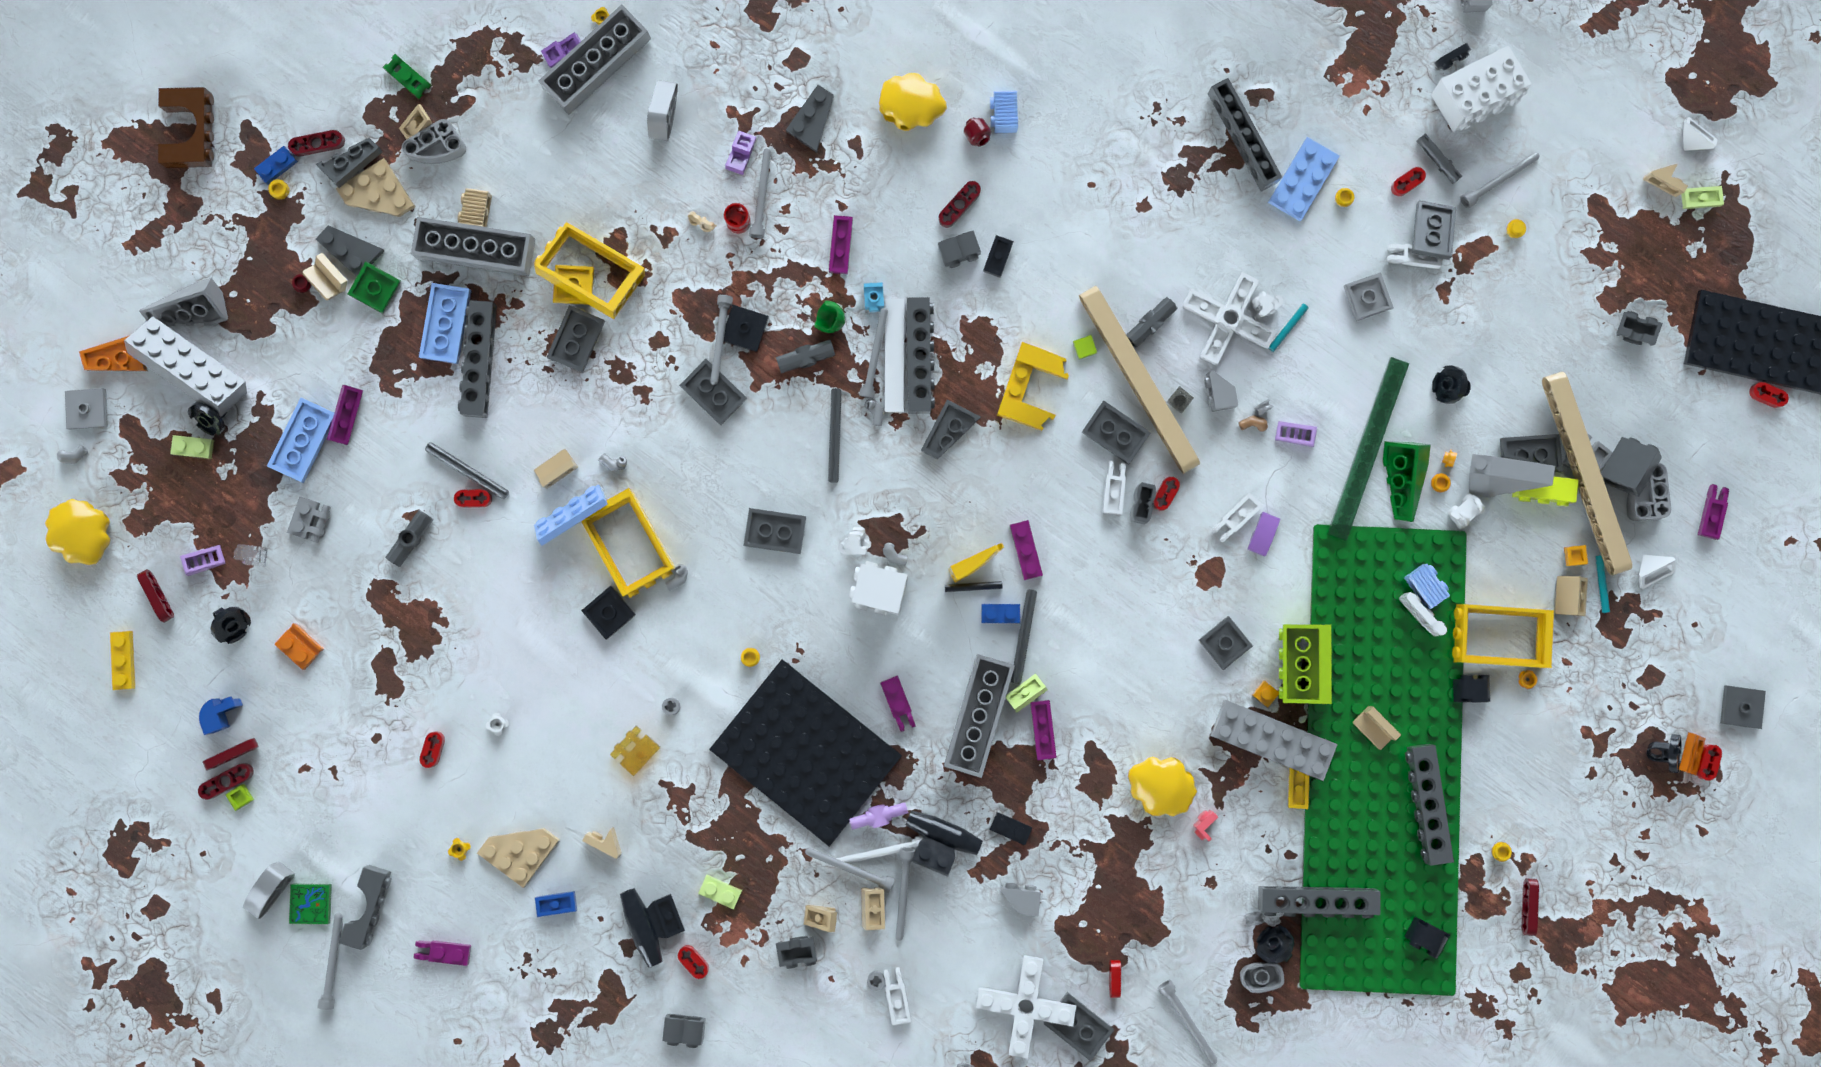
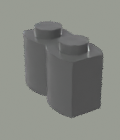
[938,230,981,268]
[1130,482,1156,524]
[662,1014,706,1048]

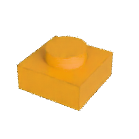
[1564,545,1588,566]
[1252,680,1279,708]

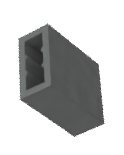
[1601,437,1662,497]

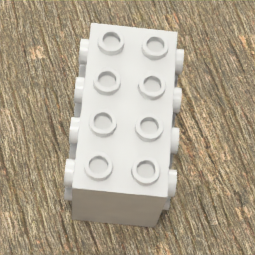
[1431,46,1532,133]
[849,561,908,616]

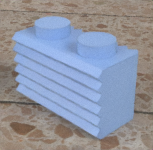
[990,91,1018,133]
[1404,564,1450,609]

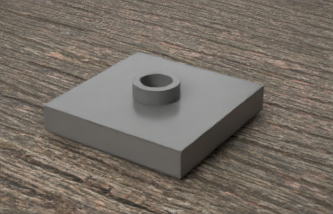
[1344,272,1394,321]
[65,388,108,430]

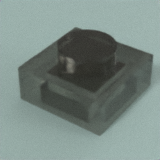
[1167,386,1194,413]

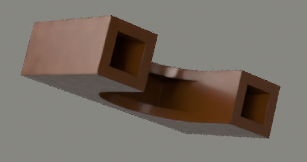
[158,87,214,168]

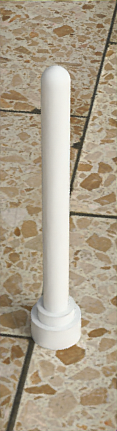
[836,835,924,864]

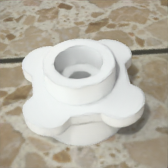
[486,713,509,736]

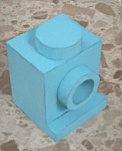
[864,282,884,312]

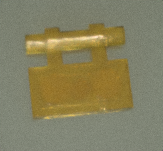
[610,725,661,776]

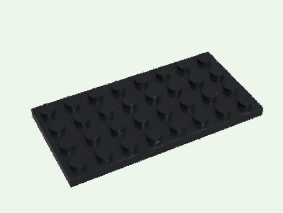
[1684,290,1821,395]

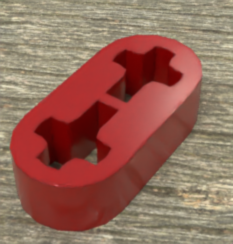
[1391,167,1426,196]
[1749,382,1789,408]
[1152,477,1180,511]
[454,489,492,508]
[419,731,445,768]
[1697,744,1722,781]
[678,945,709,979]
[1109,960,1121,998]

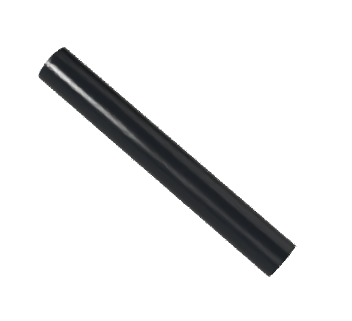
[945,581,1003,592]

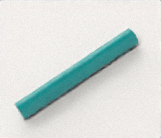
[1268,303,1309,352]
[1595,555,1610,613]

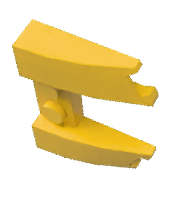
[997,342,1069,431]
[948,543,1004,583]

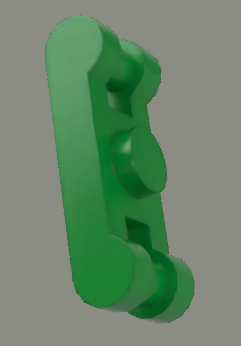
[382,54,432,100]

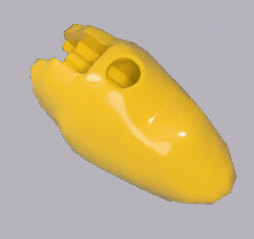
[879,73,947,131]
[45,499,111,565]
[1128,756,1197,817]

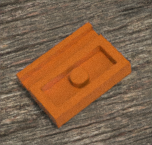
[274,623,324,670]
[1679,732,1706,776]

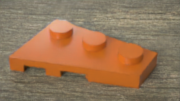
[79,336,148,371]

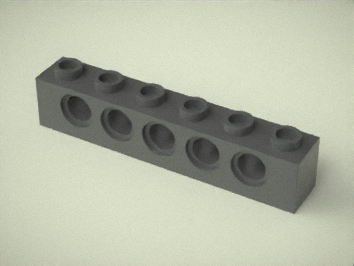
[1208,78,1282,192]
[907,297,935,414]
[458,300,497,418]
[1405,744,1454,865]
[1258,886,1380,918]

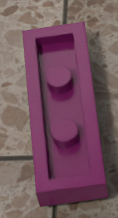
[829,215,853,274]
[327,385,363,445]
[1010,520,1043,580]
[1030,700,1057,760]

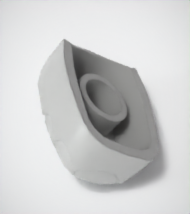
[1240,962,1284,993]

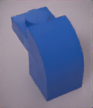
[199,696,243,735]

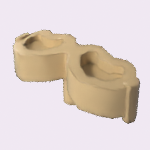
[688,211,717,232]

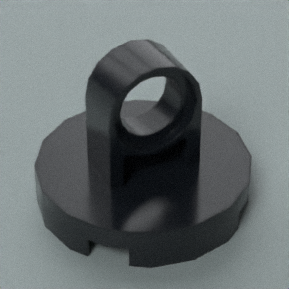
[1432,365,1471,404]
[188,402,227,436]
[210,607,251,644]
[1646,734,1682,773]
[1256,925,1294,964]

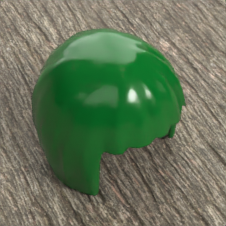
[814,300,846,333]

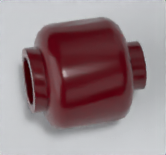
[963,117,991,147]

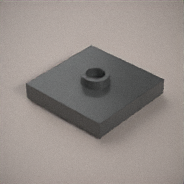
[1198,616,1253,670]
[1720,685,1766,729]

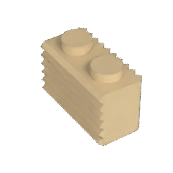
[457,188,492,227]

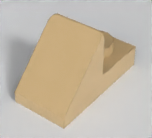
[399,104,432,140]
[1643,164,1688,197]
[582,827,622,859]
[804,905,837,932]

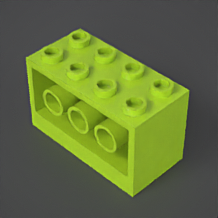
[1279,624,1332,704]

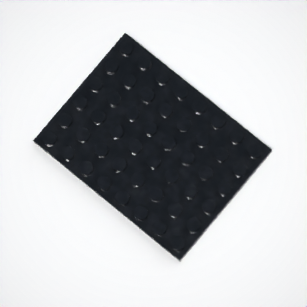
[709,659,902,847]

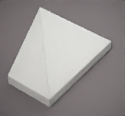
[1683,117,1717,151]
[1639,555,1676,590]

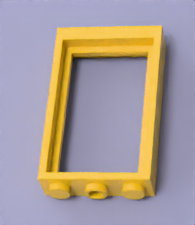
[534,222,645,319]
[581,488,675,598]
[1452,604,1554,668]

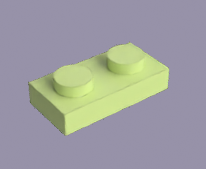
[1681,186,1724,209]
[170,435,214,459]
[1005,674,1048,712]
[698,875,742,909]

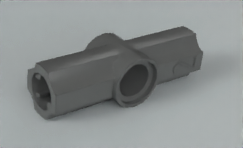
[1126,297,1178,348]
[776,340,835,374]
[385,510,434,567]

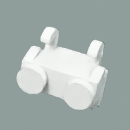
[1251,291,1283,322]
[1447,493,1485,530]
[839,527,871,555]

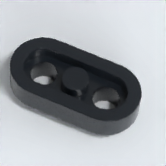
[1434,43,1471,71]

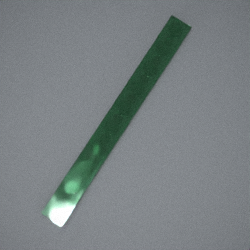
[1327,357,1409,541]

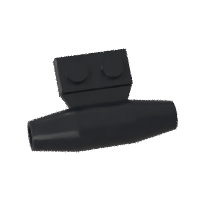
[905,811,983,877]
[620,888,685,968]

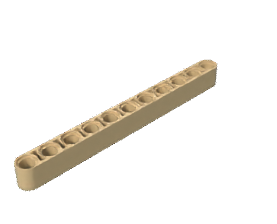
[1079,286,1200,474]
[1542,371,1632,576]

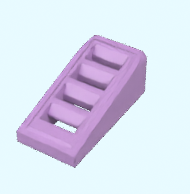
[1275,421,1317,447]
[180,545,226,576]

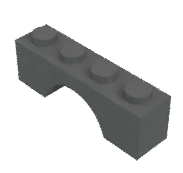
[339,865,392,950]

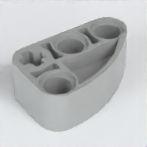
[647,80,678,141]
[402,119,466,164]
[1626,463,1671,521]
[243,862,295,919]

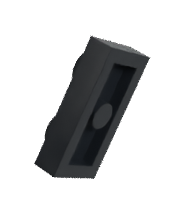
[983,235,1014,278]
[989,812,1033,845]

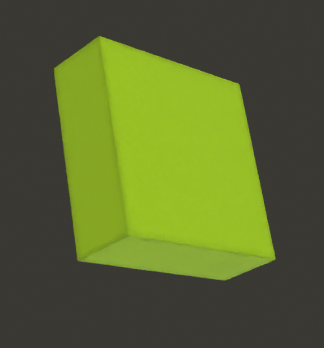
[1073,335,1097,360]
[225,784,254,811]

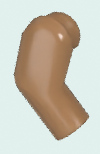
[1238,415,1268,432]

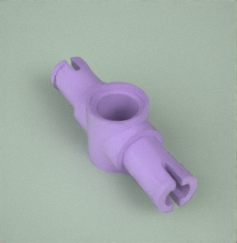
[849,802,908,830]

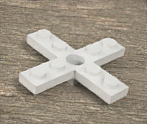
[1182,272,1277,366]
[976,955,1076,1059]

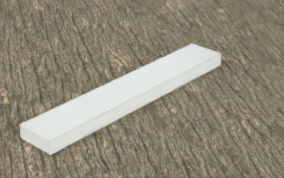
[885,299,904,413]

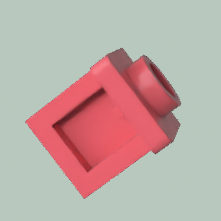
[1193,810,1218,841]

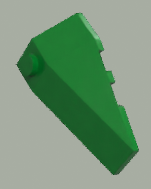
[1383,441,1431,522]

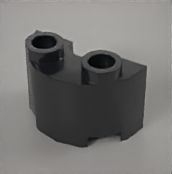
[1453,675,1490,703]
[1404,916,1450,959]

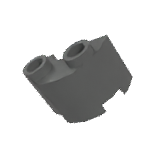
[1617,311,1663,346]
[776,936,817,969]

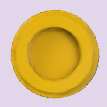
[268,179,290,200]

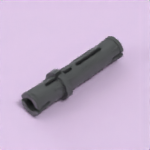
[1416,133,1462,184]

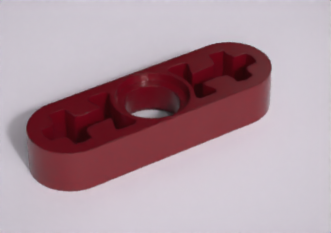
[288,130,345,157]
[939,181,981,228]
[137,569,174,623]
[202,738,259,771]
[198,763,254,800]
[1521,878,1539,936]

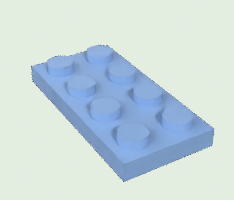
[1268,137,1339,221]
[419,283,471,364]
[267,398,334,483]
[534,484,608,546]

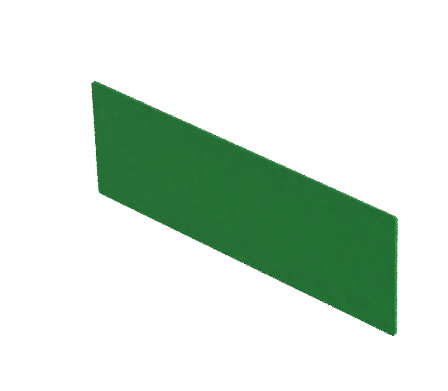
[1299,524,1467,996]

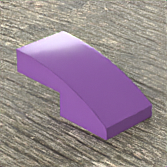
[541,32,581,68]
[725,131,756,175]
[1247,512,1280,557]

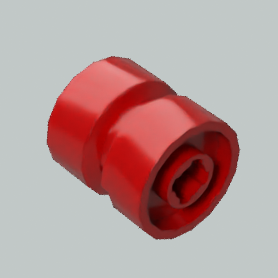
[724,203,751,234]

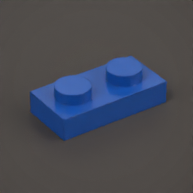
[254,146,298,185]
[981,604,1020,623]
[535,891,577,917]

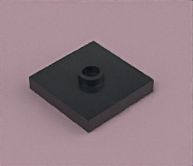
[723,304,769,353]
[581,586,636,640]

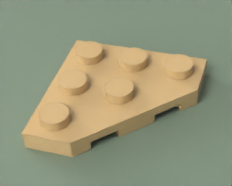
[336,158,416,217]
[477,828,560,888]

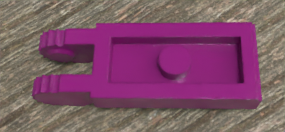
[1698,484,1729,540]
[880,675,916,732]
[413,940,471,966]

